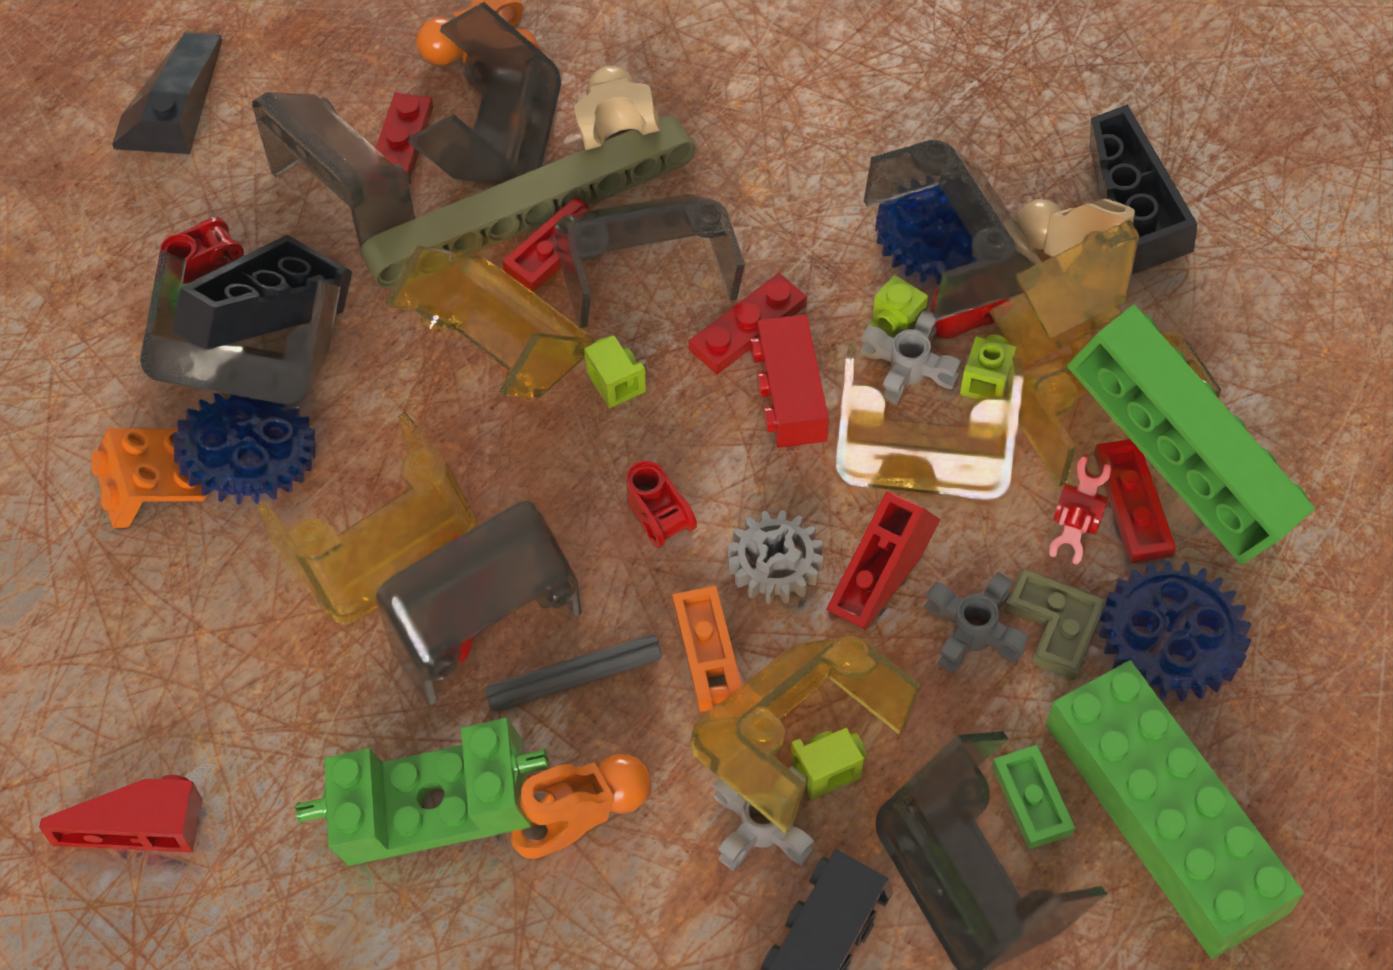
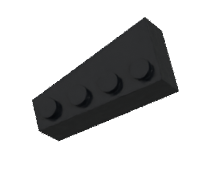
[1089,105,1198,278]
[173,235,352,350]
[761,849,893,970]

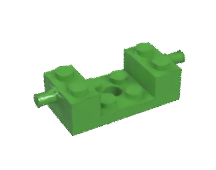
[295,718,550,866]

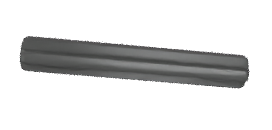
[485,634,662,711]

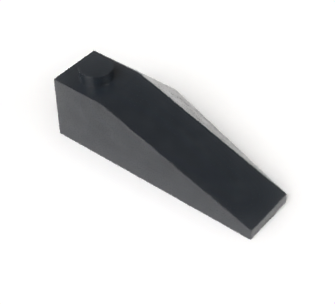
[112,32,222,154]

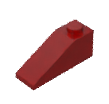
[826,490,940,630]
[39,775,203,852]

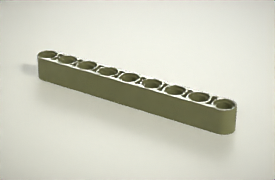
[360,116,697,288]

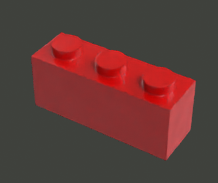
[750,314,829,448]

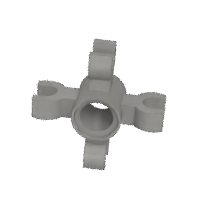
[860,310,961,405]
[713,766,814,871]

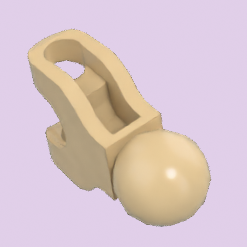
[574,65,661,150]
[1015,198,1135,292]

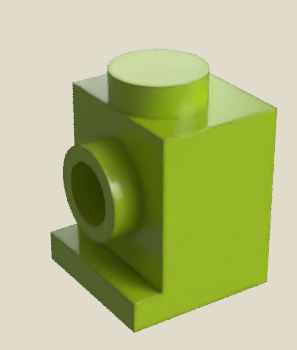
[867,275,928,338]
[960,334,1017,406]
[584,335,646,409]
[790,727,867,800]

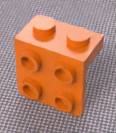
[91,428,210,528]

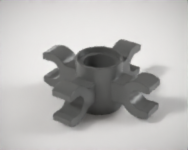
[924,572,1029,673]

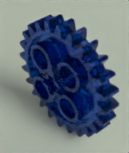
[875,171,1008,285]
[173,389,316,504]
[1099,560,1251,701]

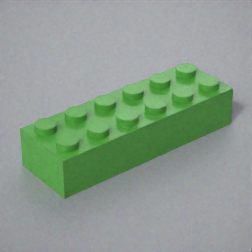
[1067,304,1316,565]
[1046,660,1304,959]

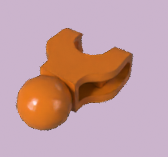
[416,0,540,71]
[510,753,651,859]

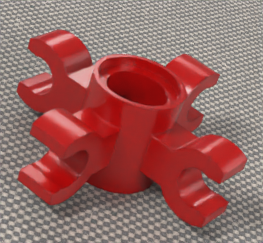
[1049,454,1113,565]

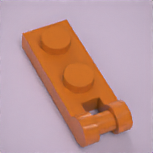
[672,585,745,713]

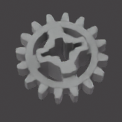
[728,510,824,604]

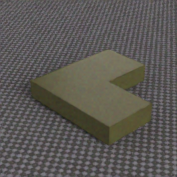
[1005,567,1107,680]

